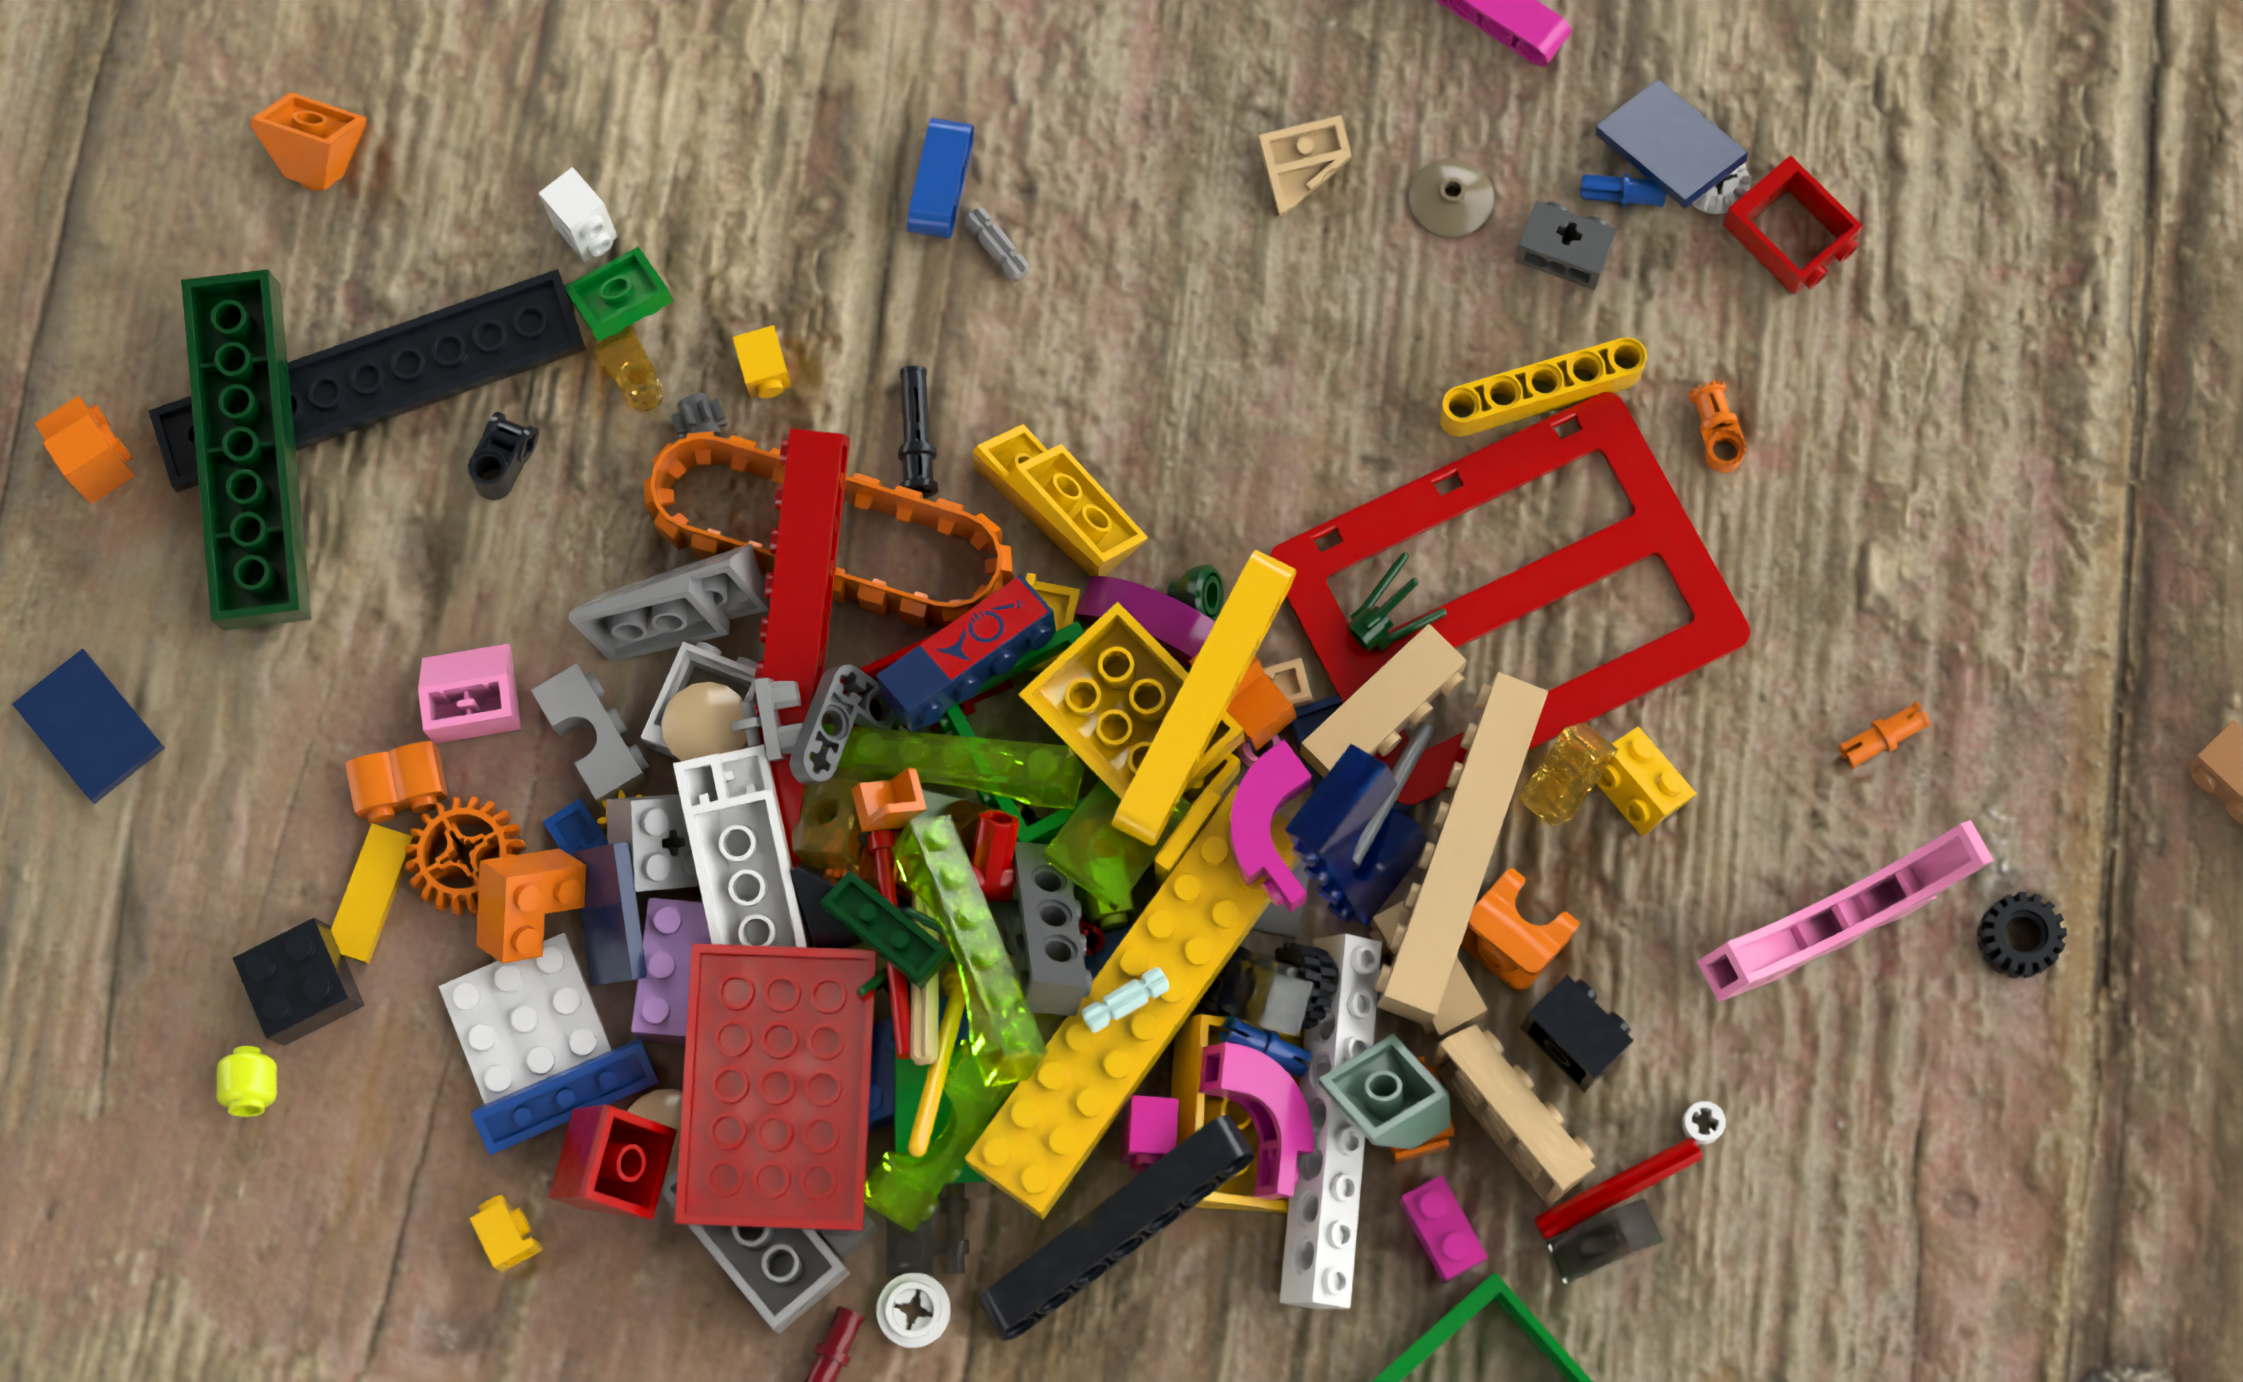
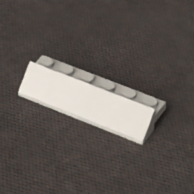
[673,744,810,948]

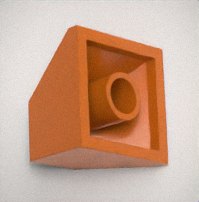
[251,92,367,191]

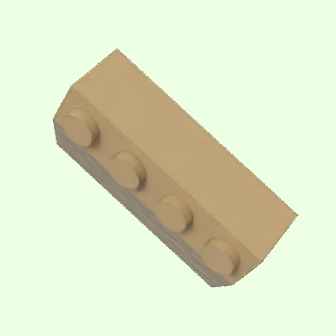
[1431,1024,1595,1208]

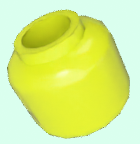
[216,1046,277,1117]

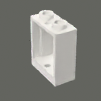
[641,641,758,761]

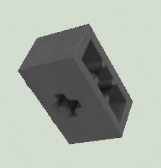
[1515,201,1617,290]

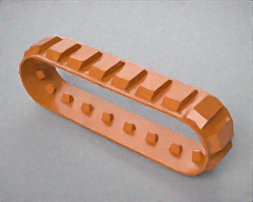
[644,431,1014,629]

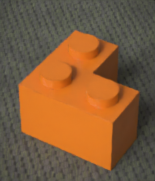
[34,395,135,504]
[1189,653,1297,751]
[476,848,587,963]

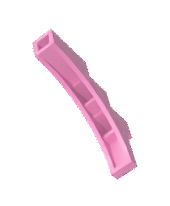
[1696,820,1994,1002]

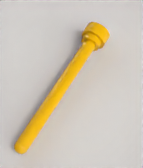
[908,962,982,1157]

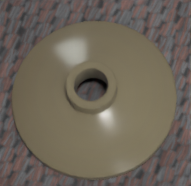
[1409,158,1494,239]

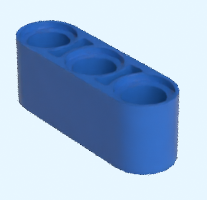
[907,117,974,240]

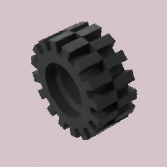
[1977,892,2067,979]
[1261,942,1337,1029]

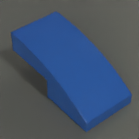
[543,798,608,856]

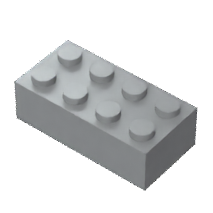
[661,1169,851,1334]

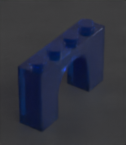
[1284,743,1429,927]

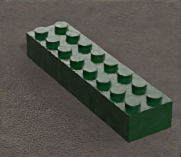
[181,269,312,631]

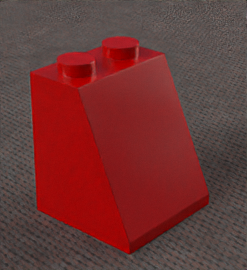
[548,1105,677,1220]

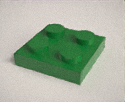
[564,246,674,342]

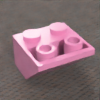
[418,644,522,744]

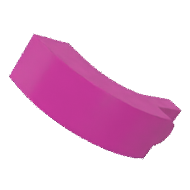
[1230,740,1312,913]
[1199,1042,1314,1200]

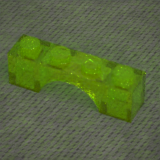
[865,1038,1016,1232]

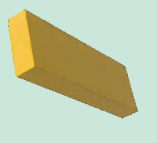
[331,823,416,965]

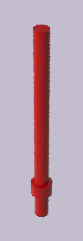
[867,829,911,1060]

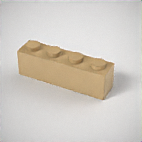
[1300,624,1467,791]

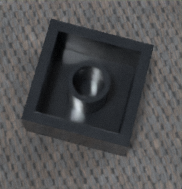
[232,918,365,1046]
[1520,974,1634,1093]

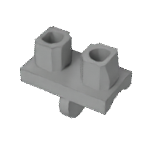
[731,678,803,762]

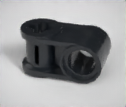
[468,411,539,500]

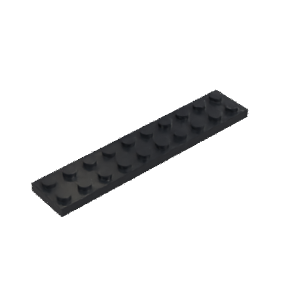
[148,269,587,492]

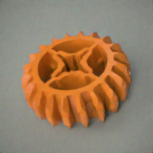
[405,796,527,916]

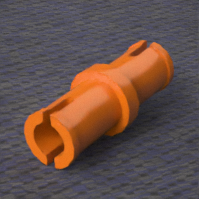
[1838,701,1930,769]

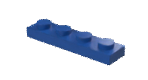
[471,1038,659,1156]

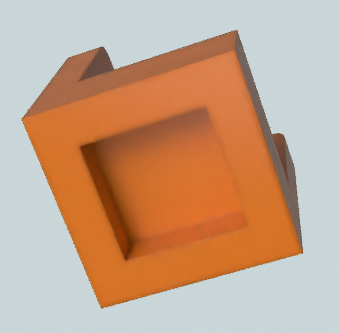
[851,768,926,832]

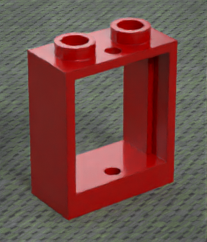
[1722,155,1863,295]

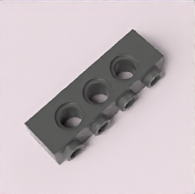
[1007,842,1092,1016]

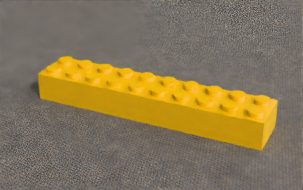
[965,784,1311,1220]

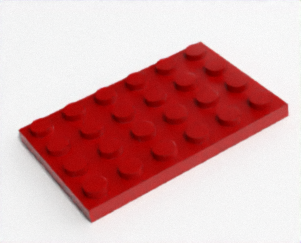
[674,943,878,1231]

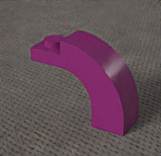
[1074,576,1215,669]

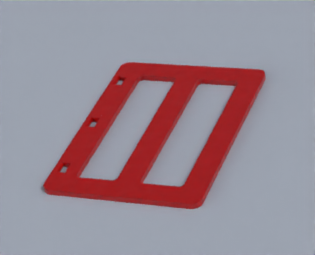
[1270,392,1751,806]

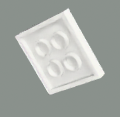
[439,933,613,1104]

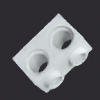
[539,167,618,263]

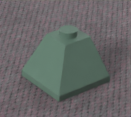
[1318,1034,1450,1149]

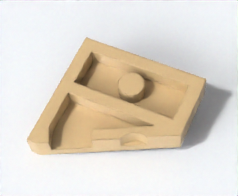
[1258,115,1352,217]

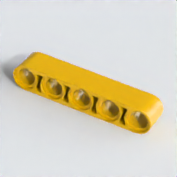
[1439,337,1647,437]

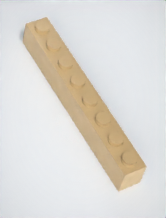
[1374,672,1548,1027]

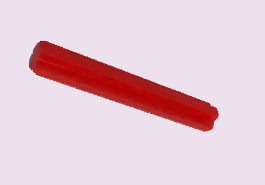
[1534,1138,1703,1239]

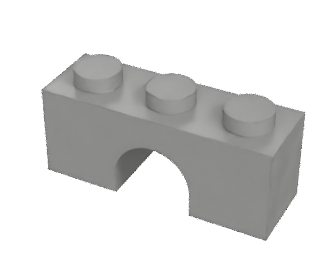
[531,663,649,810]

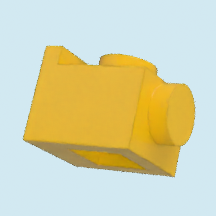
[469,1195,543,1272]

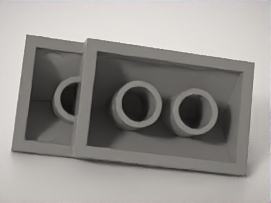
[569,544,770,662]

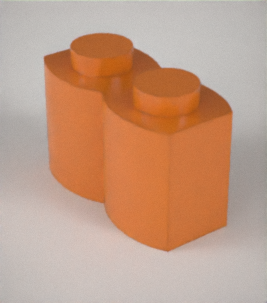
[345,741,449,824]

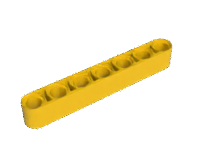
[1111,549,1297,847]

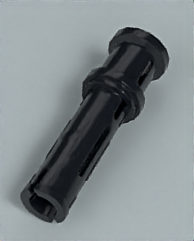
[898,365,938,498]

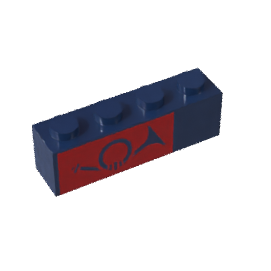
[876,575,1056,733]

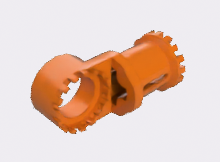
[1688,380,1746,473]

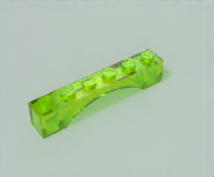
[809,724,1084,810]
[892,815,1048,1087]

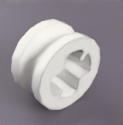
[1682,1101,1726,1145]

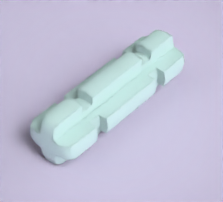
[1082,967,1169,1032]

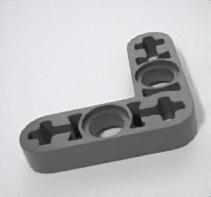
[790,664,930,785]

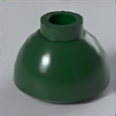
[1167,564,1224,621]

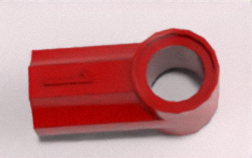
[960,809,1020,903]

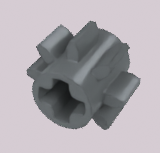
[671,393,728,439]

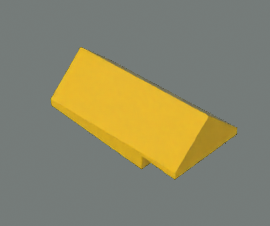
[972,424,1148,577]

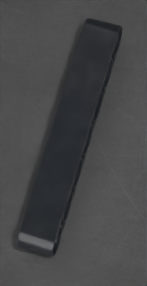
[978,1115,1256,1341]

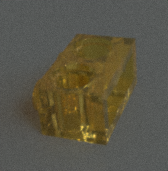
[1517,723,1619,826]

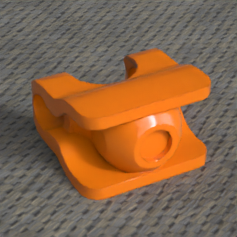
[1460,868,1580,992]

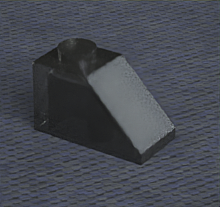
[1546,1199,1664,1284]

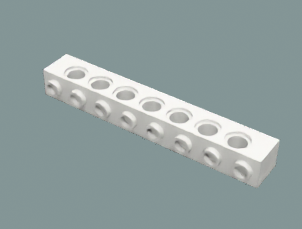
[1279,933,1382,1309]

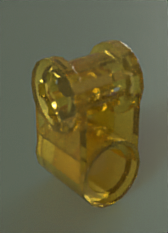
[592,326,664,411]

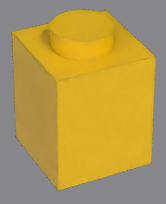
[732,325,792,399]

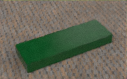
[819,870,952,989]

